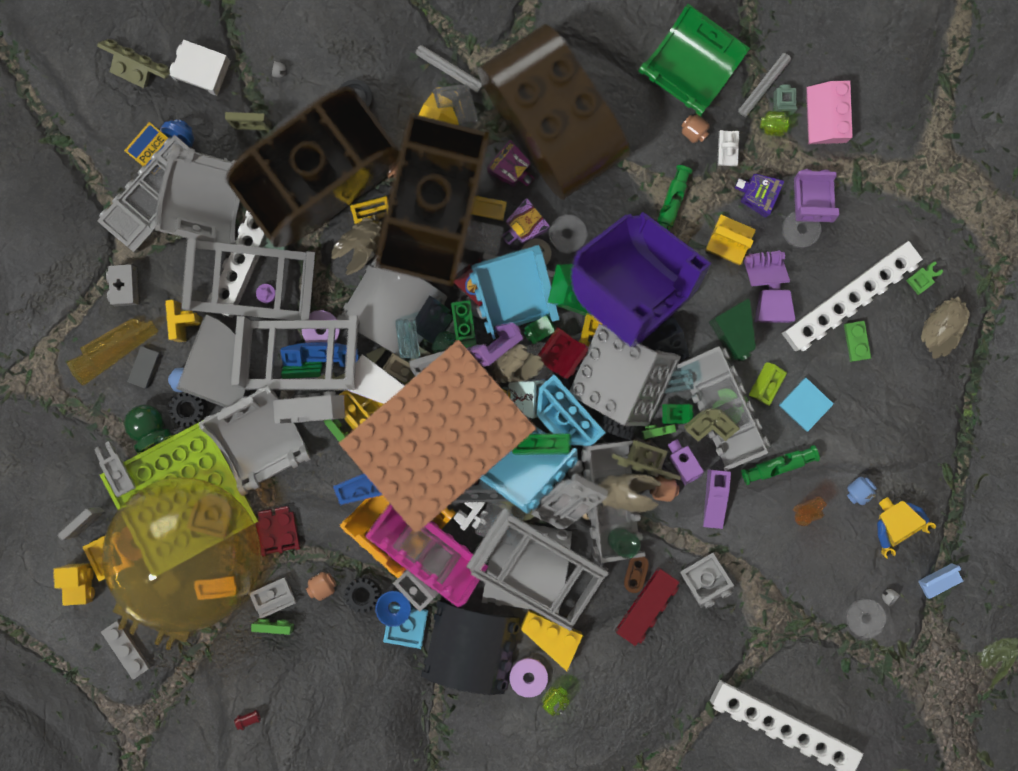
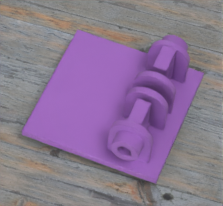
[744,250,790,286]

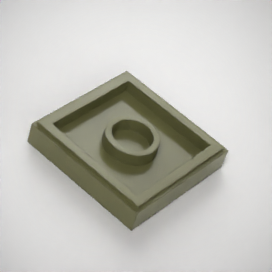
[225,112,272,131]

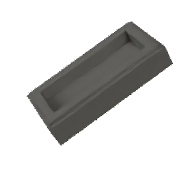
[127,346,160,389]

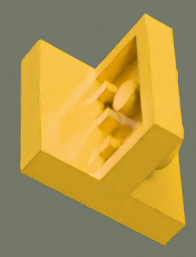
[705,215,756,265]
[166,300,204,342]

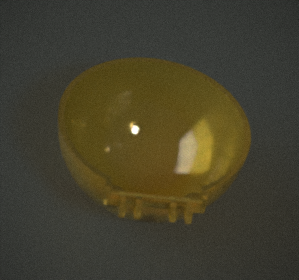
[102,478,261,650]

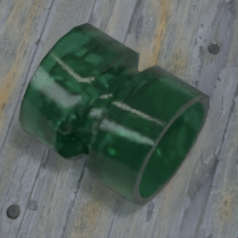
[608,527,641,559]

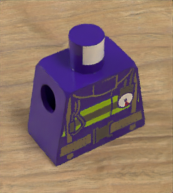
[734,174,784,218]

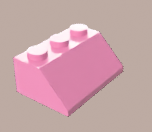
[806,81,852,144]

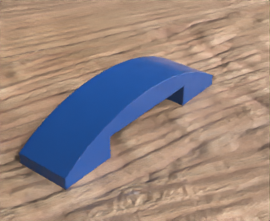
[280,342,359,367]

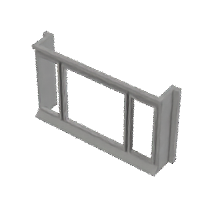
[181,238,315,321]
[231,315,359,390]
[466,507,609,631]

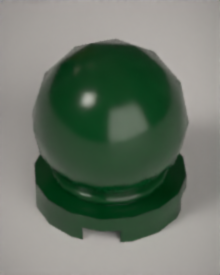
[124,404,173,454]

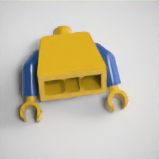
[877,497,936,559]

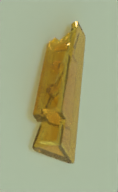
[66,319,158,386]

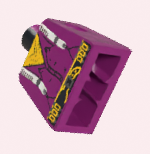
[487,140,534,187]

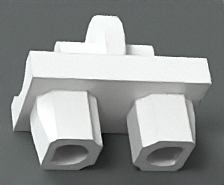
[718,130,739,166]
[454,502,487,531]

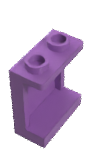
[794,169,839,222]
[466,322,523,366]

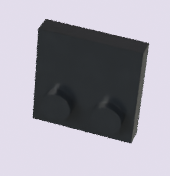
[409,295,453,345]

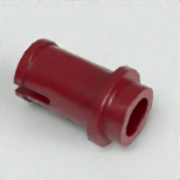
[234,710,261,730]

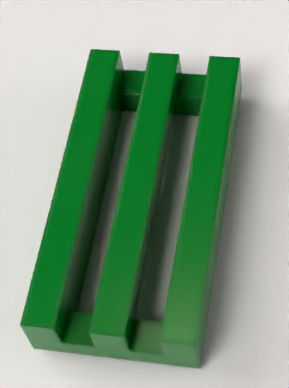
[281,362,322,379]

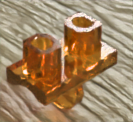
[793,497,827,526]

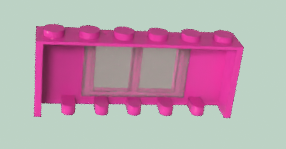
[365,503,488,607]

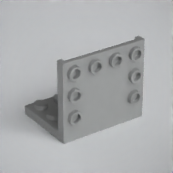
[569,324,681,426]

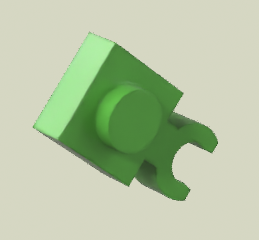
[906,262,943,295]
[641,424,676,439]

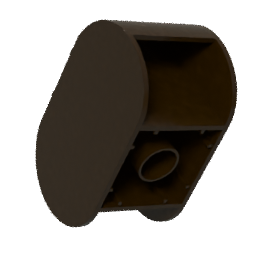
[477,24,630,200]
[226,87,401,248]
[375,112,489,286]

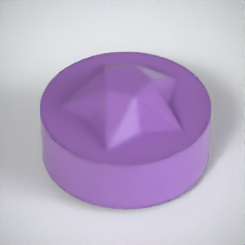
[256,284,276,304]

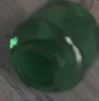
[432,331,456,354]

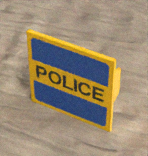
[124,122,168,176]

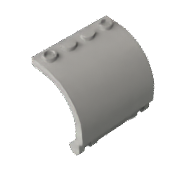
[155,144,240,244]
[336,254,448,362]
[198,386,311,496]
[482,518,572,614]

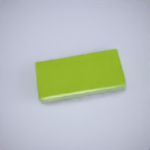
[749,362,787,406]

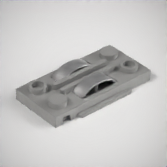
[531,474,608,529]

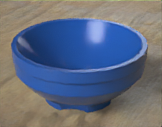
[160,119,195,148]
[376,591,411,627]

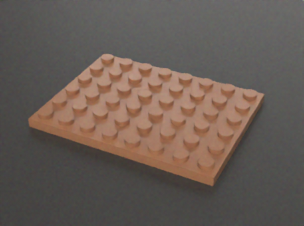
[339,340,536,533]

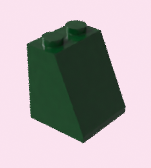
[709,299,756,362]

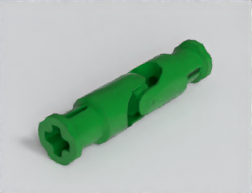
[657,165,693,231]
[741,445,820,485]

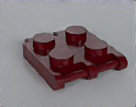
[256,506,301,557]

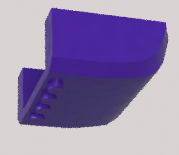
[572,212,711,347]

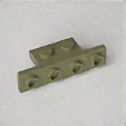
[97,39,171,88]
[612,440,681,480]

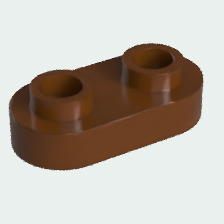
[624,557,649,593]

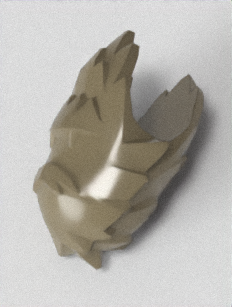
[332,215,383,275]
[921,297,970,359]
[487,343,544,383]
[598,473,661,512]

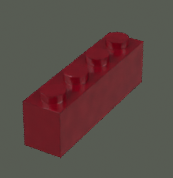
[615,567,679,646]

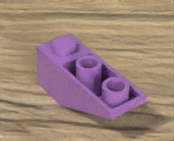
[703,470,731,529]

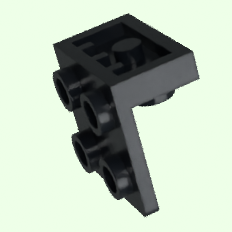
[643,317,689,362]

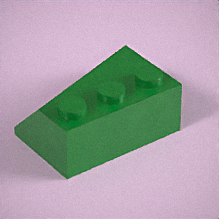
[547,264,593,316]

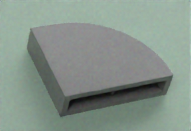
[176,315,245,407]

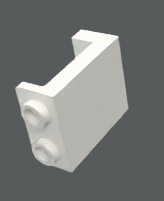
[170,40,230,96]

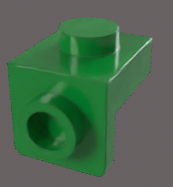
[525,314,556,344]
[662,404,694,424]

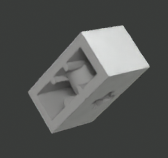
[106,265,139,306]

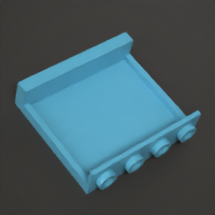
[470,245,559,339]
[480,416,578,514]

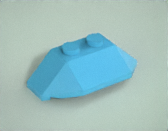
[536,375,605,446]

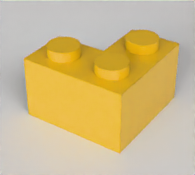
[54,563,95,606]

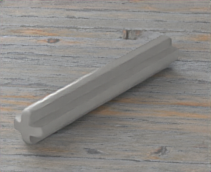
[416,45,483,92]
[738,53,791,117]

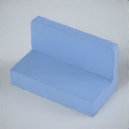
[918,563,963,599]

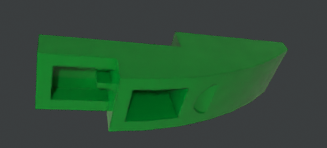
[451,300,477,348]

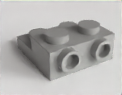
[680,553,734,609]

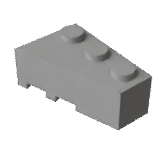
[273,391,345,424]

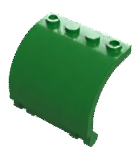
[638,4,750,116]

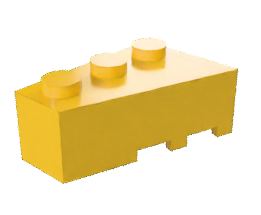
[521,609,583,671]

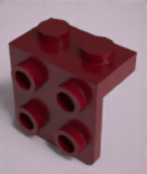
[537,327,589,379]

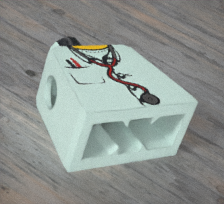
[502,379,545,418]

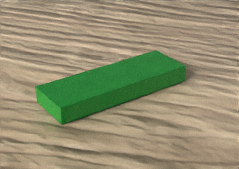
[512,434,572,455]

